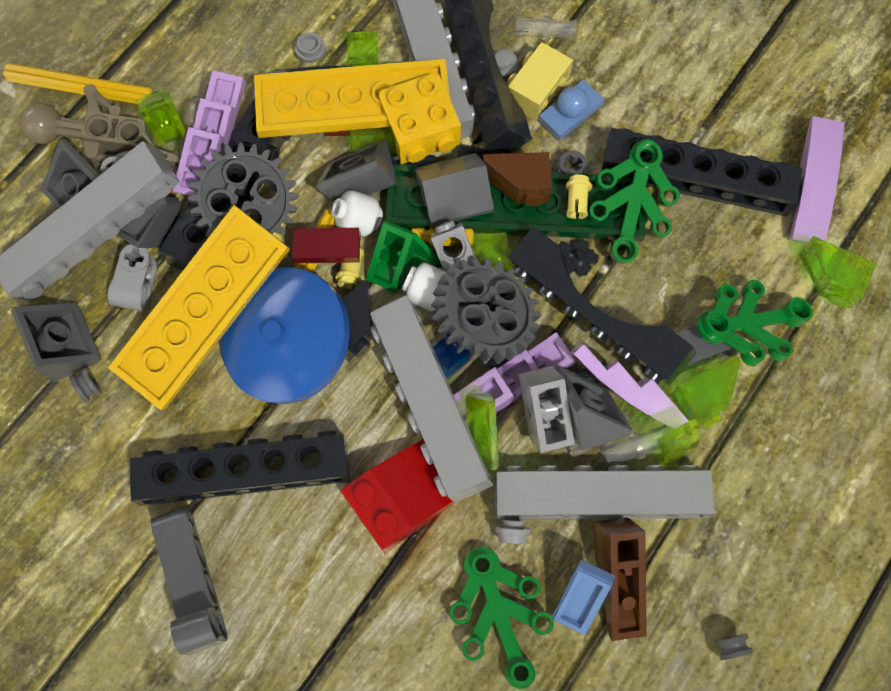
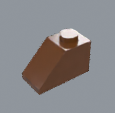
[483,152,552,206]

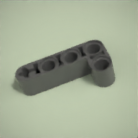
[151,506,228,655]

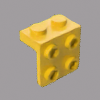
[379,73,461,164]

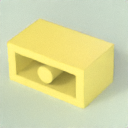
[506,42,573,121]

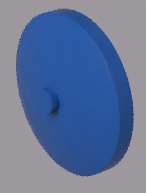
[221,268,350,404]

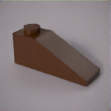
[594,517,647,641]

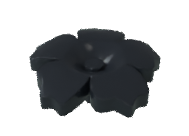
[560,238,599,277]

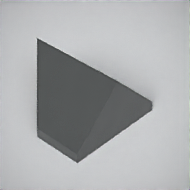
[117,197,181,248]

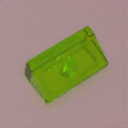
[465,393,499,470]

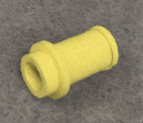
[566,175,592,219]
[335,248,364,290]

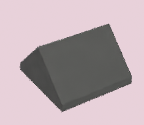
[41,139,100,209]
[317,139,397,201]
[414,153,494,227]
[11,303,101,383]
[554,365,633,450]

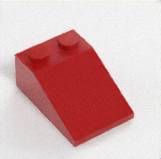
[340,439,455,555]

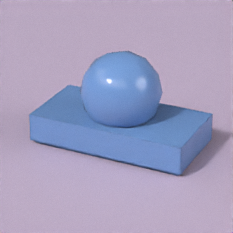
[538,80,605,141]
[552,559,615,635]

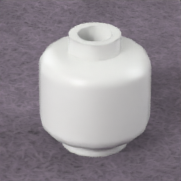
[332,190,383,236]
[402,263,447,312]

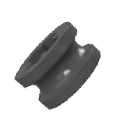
[557,151,587,174]
[69,367,102,402]
[715,633,753,660]

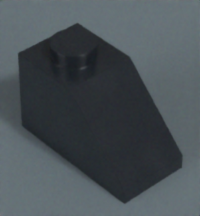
[343,279,372,363]

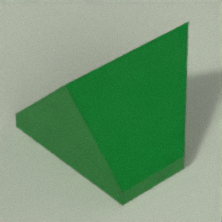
[366,220,442,292]

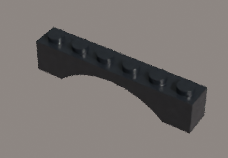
[445,0,532,154]
[508,226,696,386]

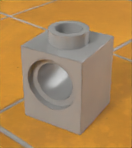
[431,220,475,272]

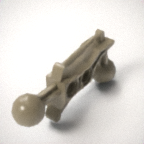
[20,84,205,175]

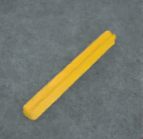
[3,63,154,106]

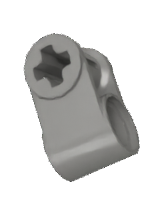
[108,244,158,311]

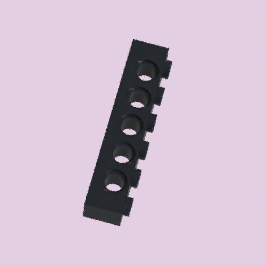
[158,98,292,271]
[600,128,802,217]
[130,430,350,506]

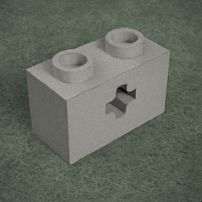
[519,366,575,453]

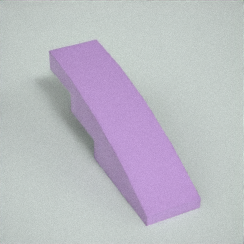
[173,70,246,196]
[789,116,845,246]
[454,332,577,428]
[570,343,698,436]

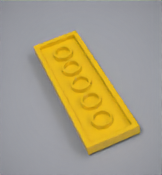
[254,59,450,138]
[108,205,290,410]

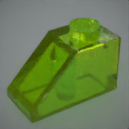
[138,89,186,146]
[800,236,876,309]
[670,356,740,430]

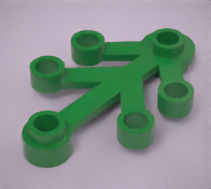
[588,139,680,264]
[696,280,813,367]
[450,547,554,689]

